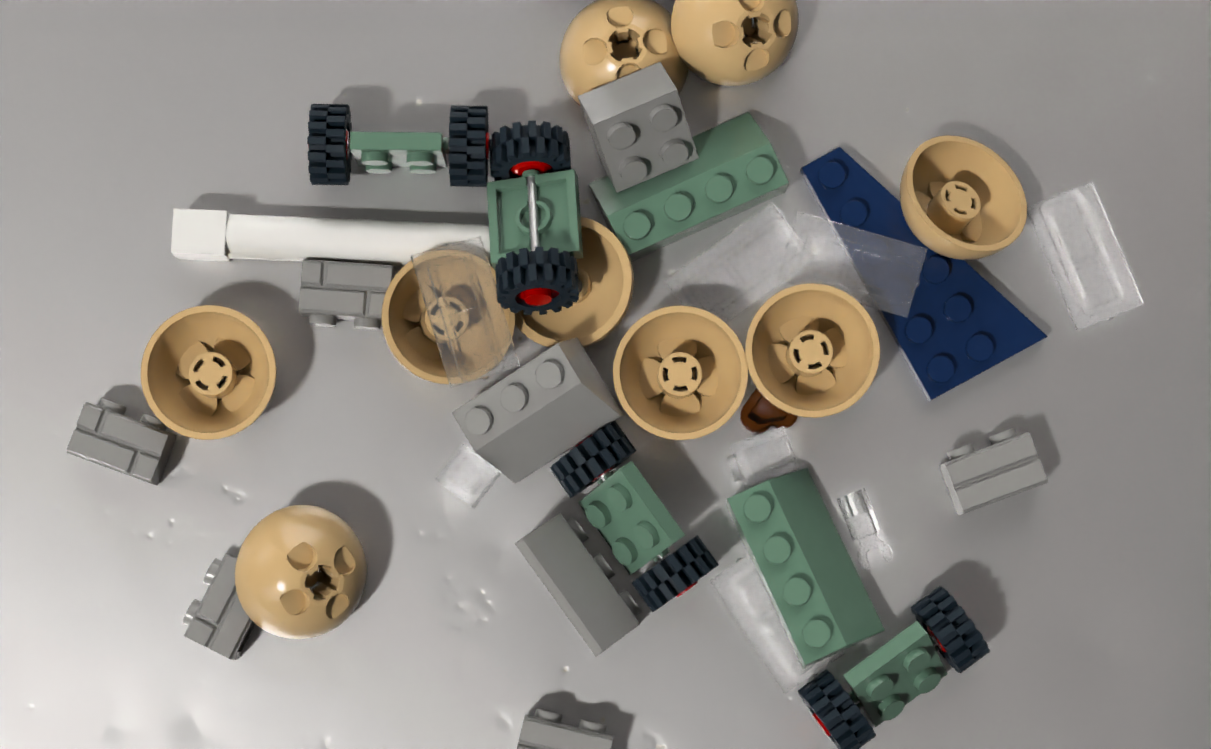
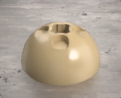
[559,0,689,107]
[671,0,799,86]
[900,135,1027,260]
[381,250,515,384]
[745,283,880,418]
[141,305,277,440]
[613,306,748,440]
[235,505,367,639]

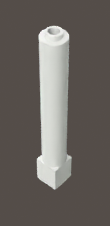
[171,208,493,268]

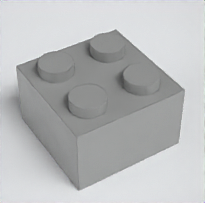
[578,62,699,193]

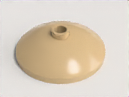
[515,217,634,348]

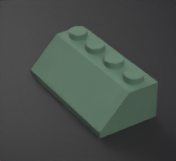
[589,112,789,262]
[726,468,885,669]

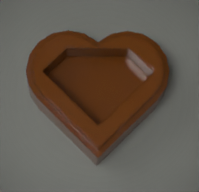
[740,388,798,434]

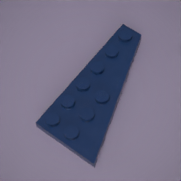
[800,147,1048,401]

